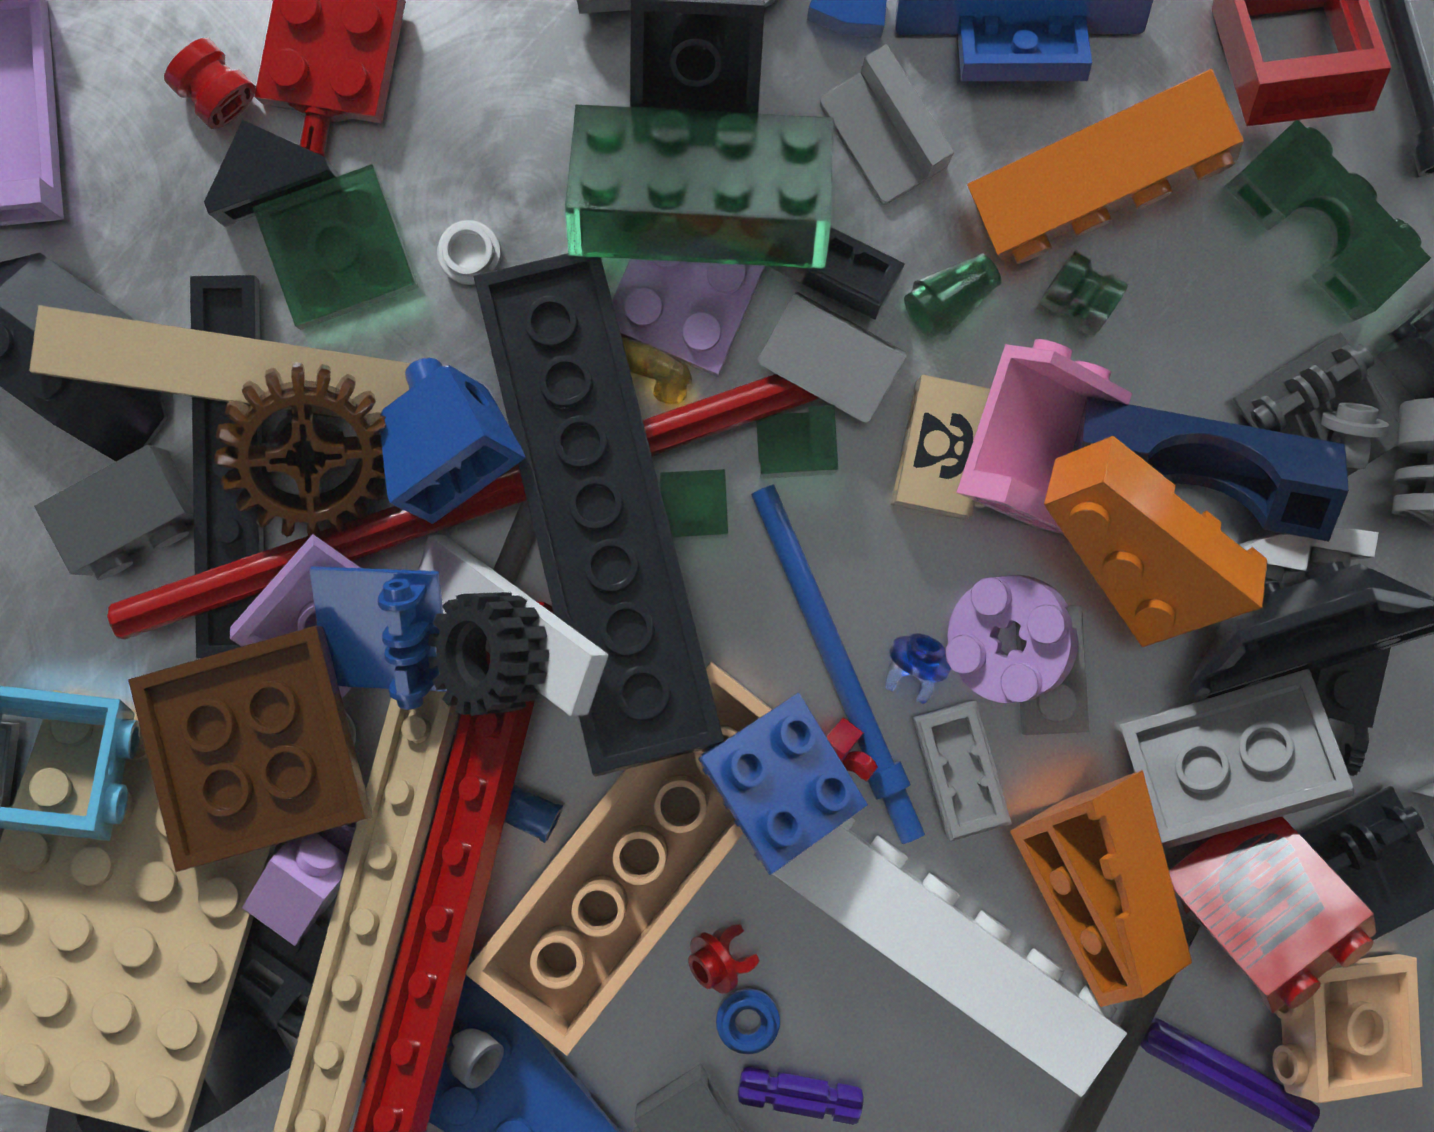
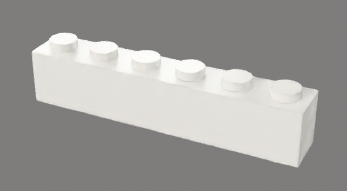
[763,817,1127,1097]

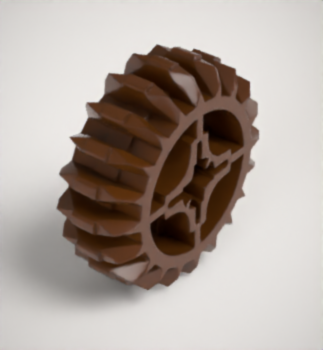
[215,363,387,537]

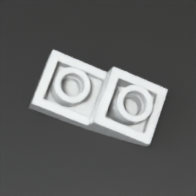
[1239,528,1379,582]

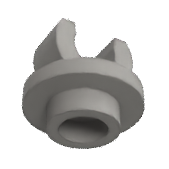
[1321,402,1389,469]

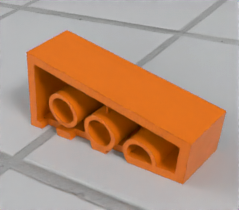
[967,68,1244,264]

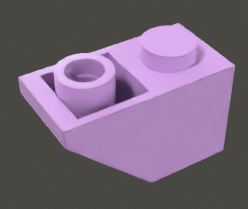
[242,822,357,946]

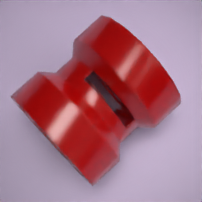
[164,38,256,129]

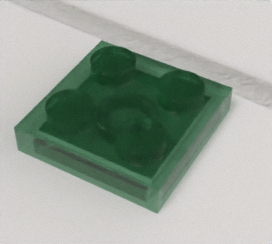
[252,164,419,330]

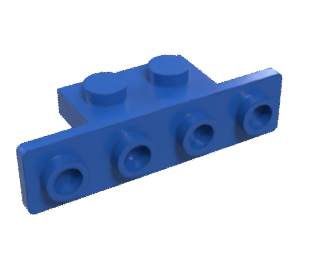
[895,0,1153,82]

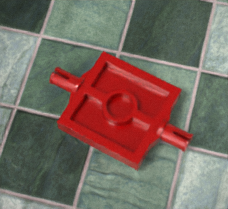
[254,0,406,157]

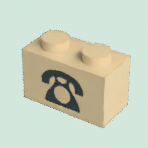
[890,374,990,520]

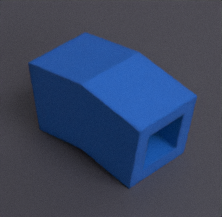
[807,0,887,38]

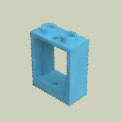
[0,686,140,841]

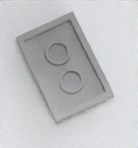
[1120,668,1354,850]

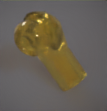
[621,336,692,404]

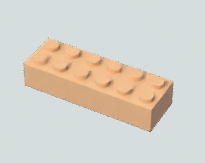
[466,661,772,1056]

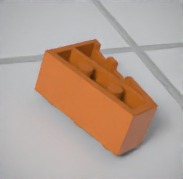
[1044,436,1267,647]
[1010,770,1192,1007]

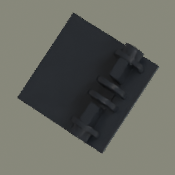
[1299,786,1434,940]

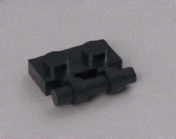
[231,917,329,1040]

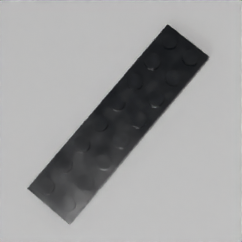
[473,246,724,777]

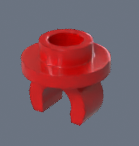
[688,924,760,994]

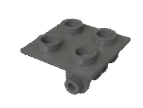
[1233,332,1398,476]

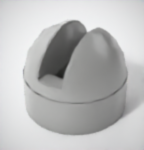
[445,1028,504,1088]

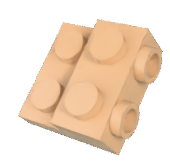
[1273,954,1423,1103]

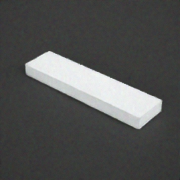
[418,535,609,716]

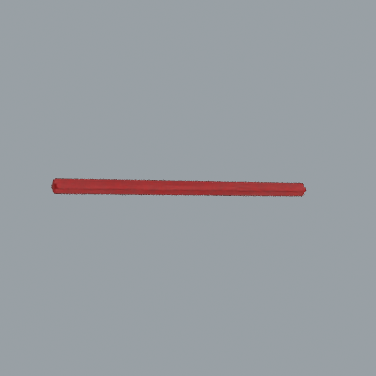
[107,374,820,640]

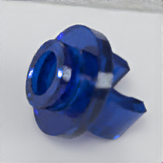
[885,633,951,704]

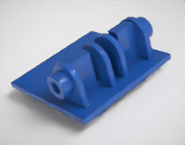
[309,566,447,710]
[698,693,868,875]

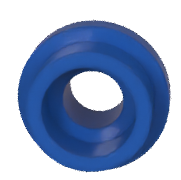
[716,988,780,1054]

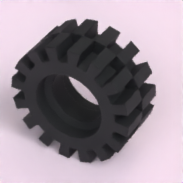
[428,592,549,716]

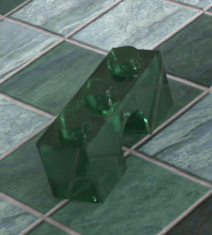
[1225,120,1431,321]

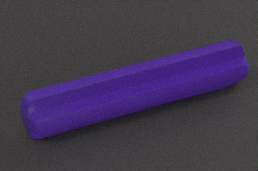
[1139,1018,1320,1132]

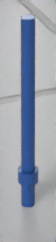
[751,484,925,844]

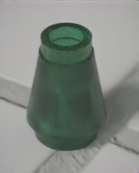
[904,253,1002,338]

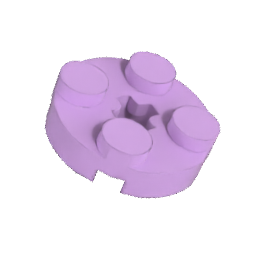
[945,575,1079,704]

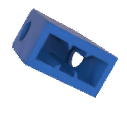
[380,358,525,524]

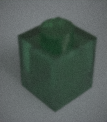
[660,469,728,540]

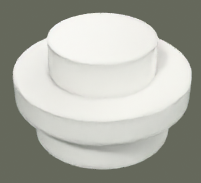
[437,220,501,285]

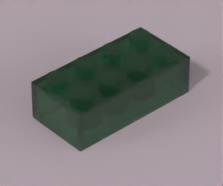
[565,104,833,269]

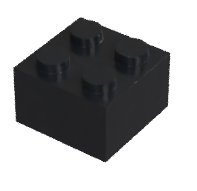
[630,0,765,125]

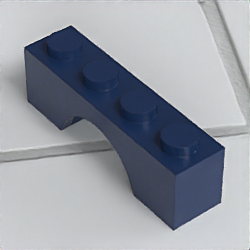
[1073,397,1349,542]

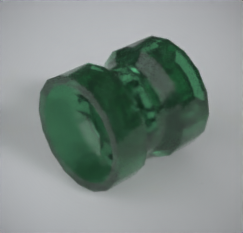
[1039,250,1128,338]

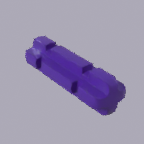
[738,1067,864,1125]

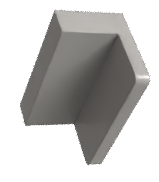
[820,44,954,204]
[758,292,907,423]

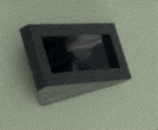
[204,120,342,227]

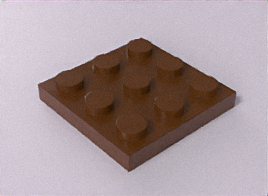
[128,625,372,872]

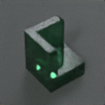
[756,405,838,479]

